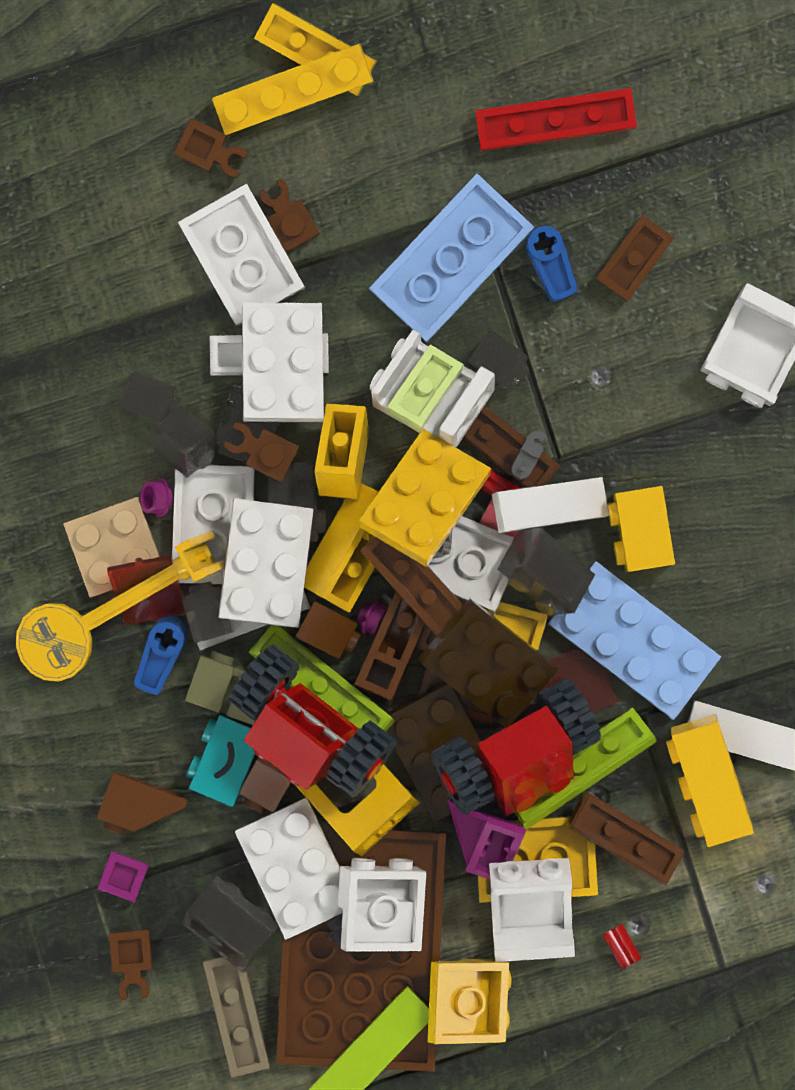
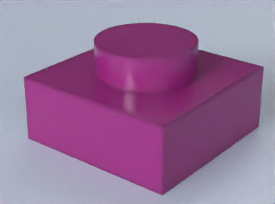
[98,850,149,902]

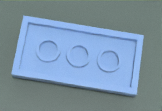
[369,174,534,343]
[547,561,721,720]

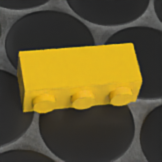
[304,483,379,613]
[666,714,754,847]

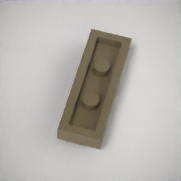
[203,951,270,1078]

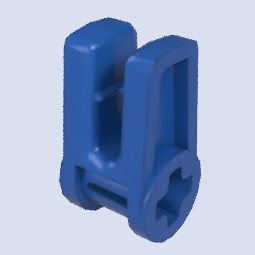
[525,226,577,302]
[134,615,188,695]

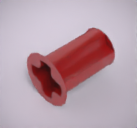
[481,469,523,496]
[602,923,645,971]

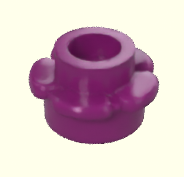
[140,478,174,517]
[357,599,388,636]

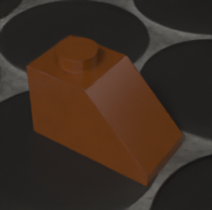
[296,601,361,659]
[239,757,291,814]
[97,771,190,835]

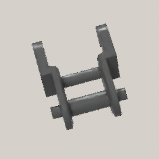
[511,431,546,480]

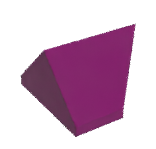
[447,800,526,879]

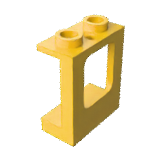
[296,764,420,856]

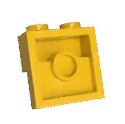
[427,959,511,1044]

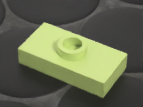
[387,345,464,432]

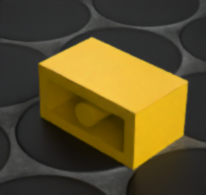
[314,403,369,499]
[607,486,675,572]

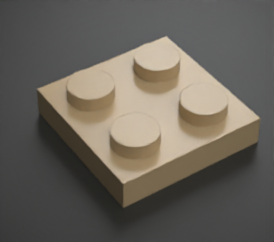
[63,497,164,598]

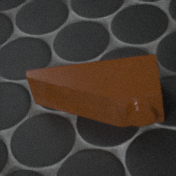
[355,591,426,707]

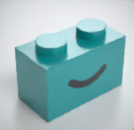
[186,714,256,807]

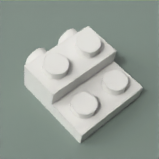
[338,858,426,951]

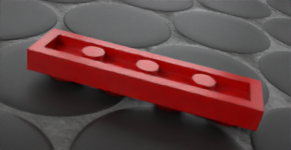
[475,88,637,152]

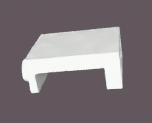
[700,283,795,408]
[370,330,495,447]
[489,858,575,962]

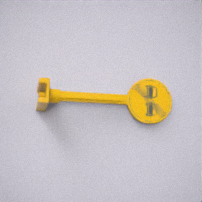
[16,531,225,682]

